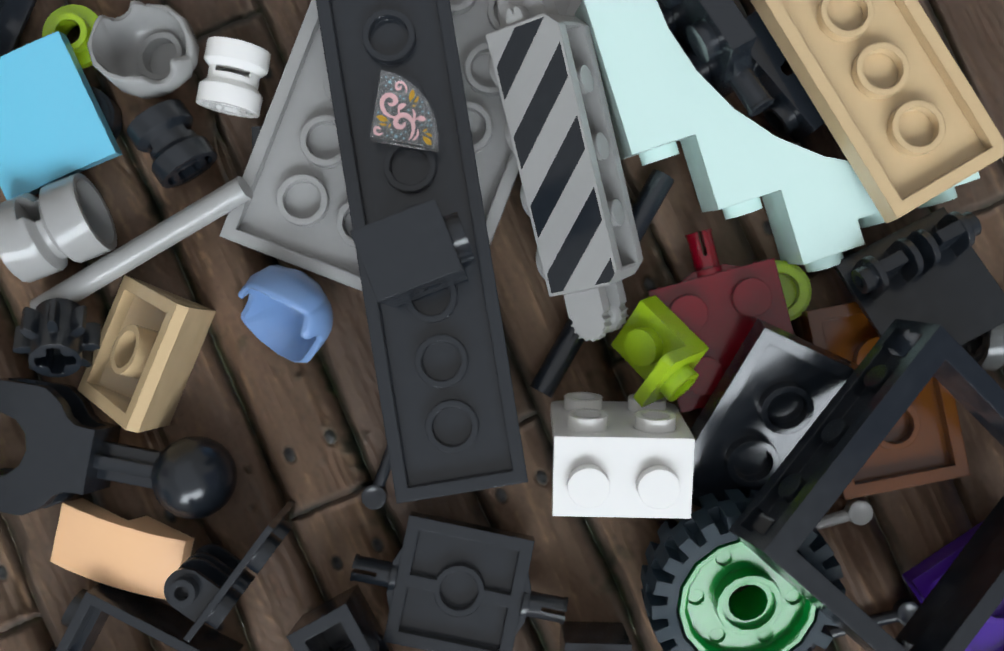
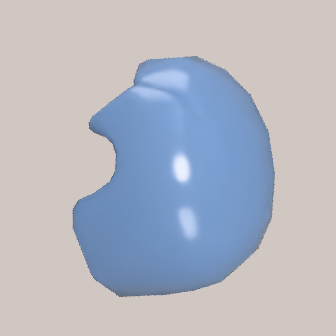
[238,265,333,363]

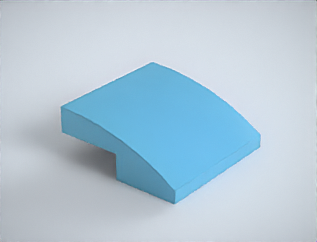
[0,31,123,200]

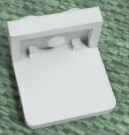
[550,392,695,519]

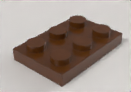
[800,301,971,500]

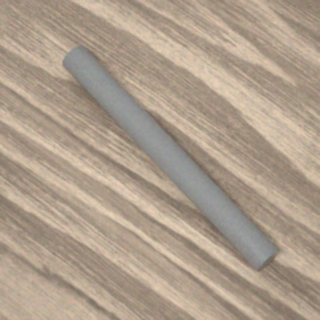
[30,176,253,309]

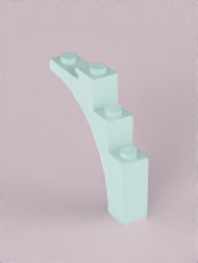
[575,0,980,272]

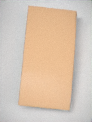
[50,498,195,600]

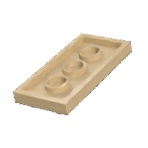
[750,0,1004,224]

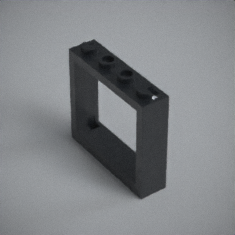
[729,319,1004,651]

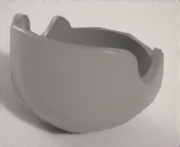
[87,0,199,99]

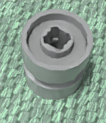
[0,173,117,283]

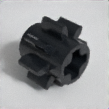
[12,298,101,378]

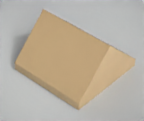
[77,275,216,433]

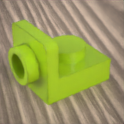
[611,295,709,408]

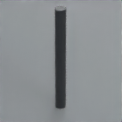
[530,169,675,398]

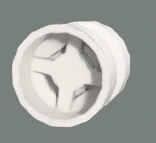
[195,36,271,118]

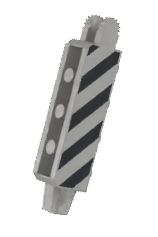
[486,0,643,342]

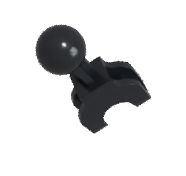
[0,377,237,519]

